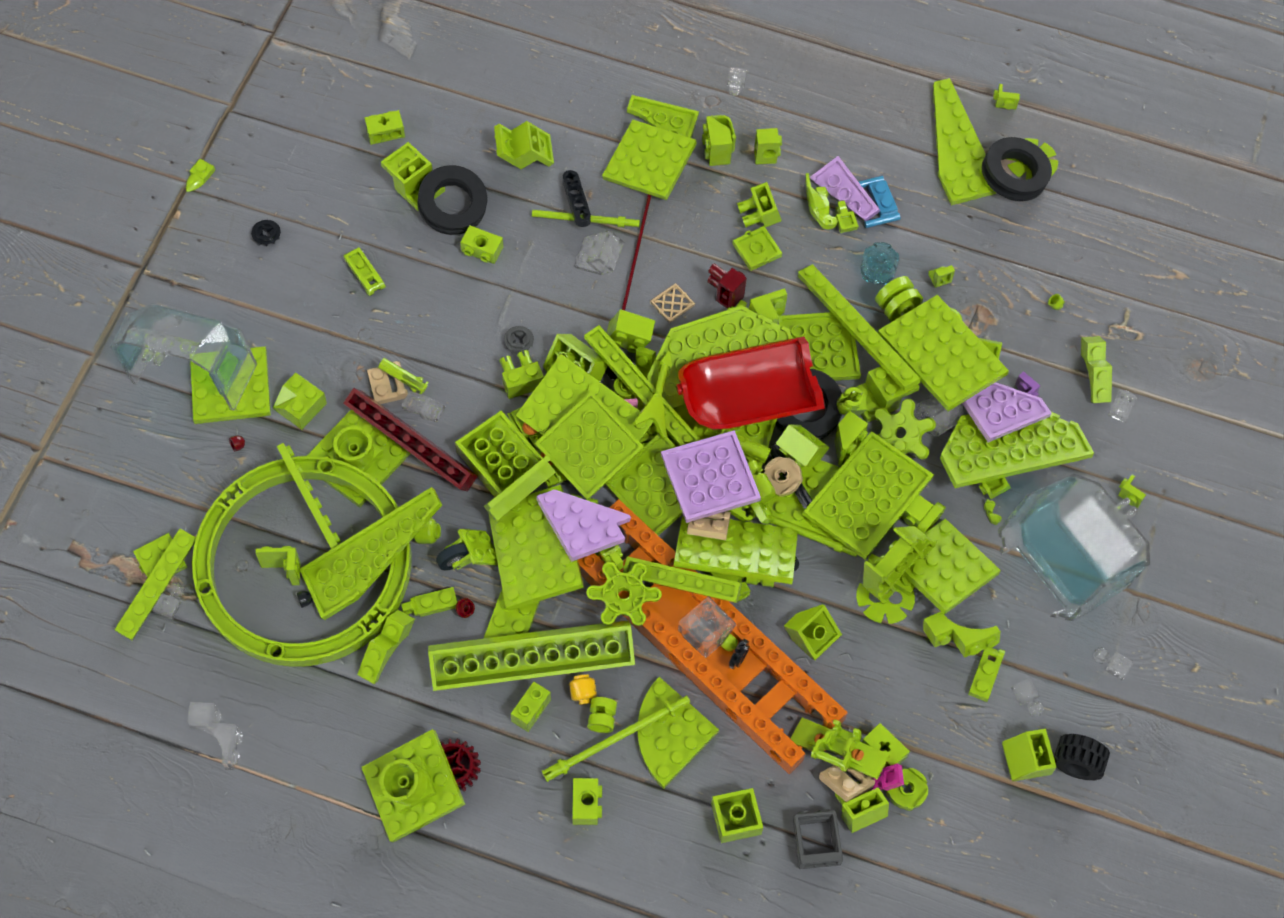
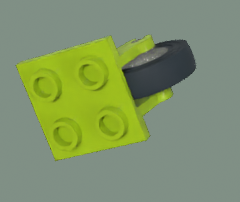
[436,529,498,571]

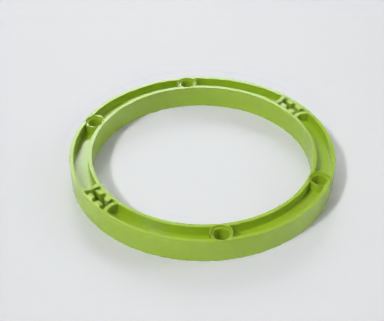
[192,456,412,667]

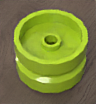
[875,276,923,322]

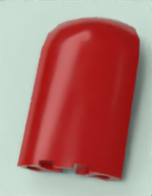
[676,336,825,429]

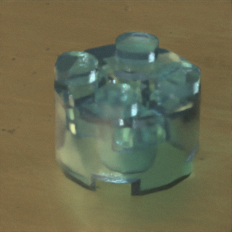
[860,242,899,284]

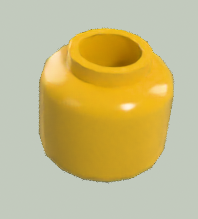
[569,674,597,705]

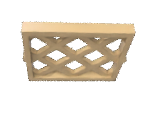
[650,283,695,323]

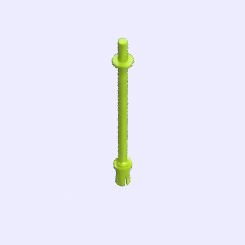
[542,695,690,782]

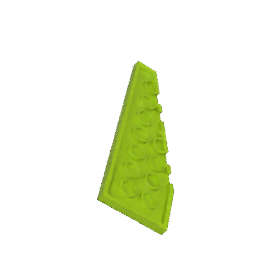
[933,78,997,206]
[299,487,442,620]

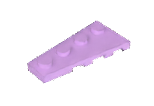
[810,156,880,221]

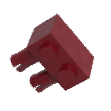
[707,263,747,309]

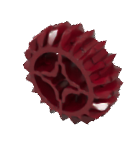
[440,738,481,792]

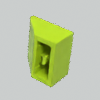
[702,116,733,166]
[834,411,868,467]
[1002,728,1057,782]

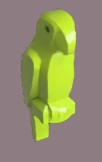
[805,173,838,230]

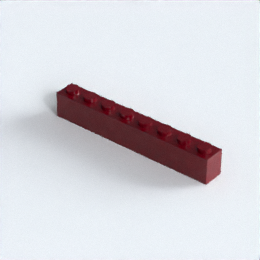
[343,388,478,492]

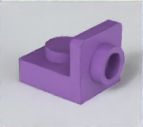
[1015,371,1040,397]

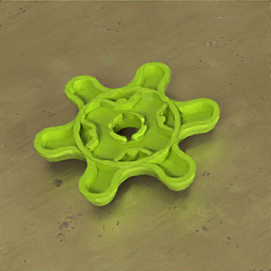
[874,399,936,460]
[586,562,662,626]

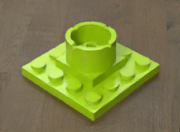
[307,410,411,508]
[362,729,465,843]

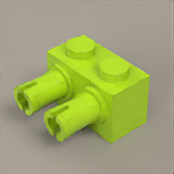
[737,182,782,228]
[499,350,544,399]
[835,781,889,833]

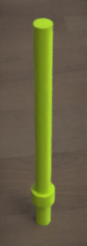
[532,210,640,228]
[748,513,857,557]

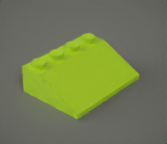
[455,411,542,497]

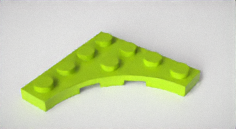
[627,95,699,138]

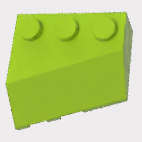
[543,334,608,382]

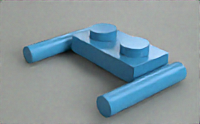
[859,176,901,228]

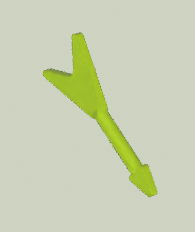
[633,351,672,439]

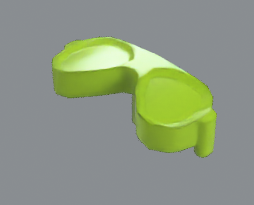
[984,499,1002,525]

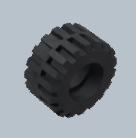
[1054,734,1110,781]

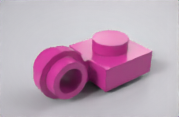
[870,763,904,791]

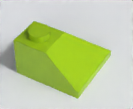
[784,604,842,660]

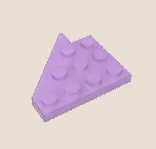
[962,382,1052,442]
[536,490,631,562]

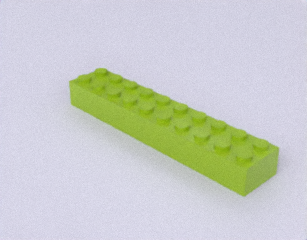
[428,620,635,691]

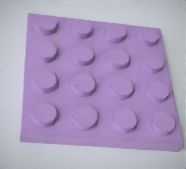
[661,430,761,523]

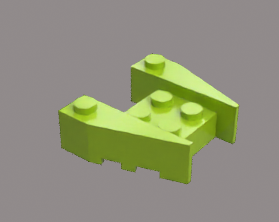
[863,526,935,604]

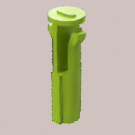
[378,358,429,395]
[719,429,771,463]

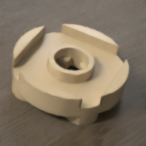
[764,457,803,497]

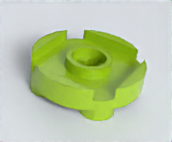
[886,768,928,811]

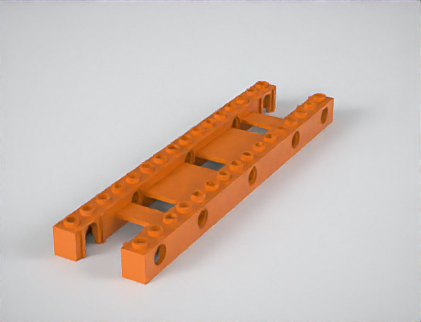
[578,499,848,774]

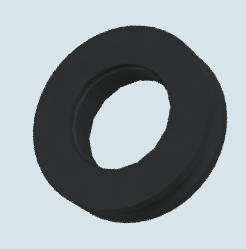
[982,137,1052,201]
[418,165,488,235]
[775,369,842,440]

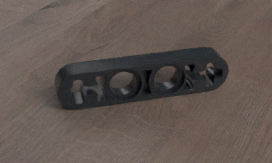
[563,170,591,227]

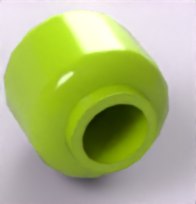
[414,518,441,544]

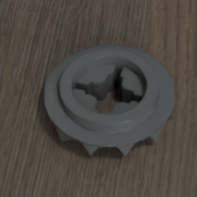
[504,326,534,352]

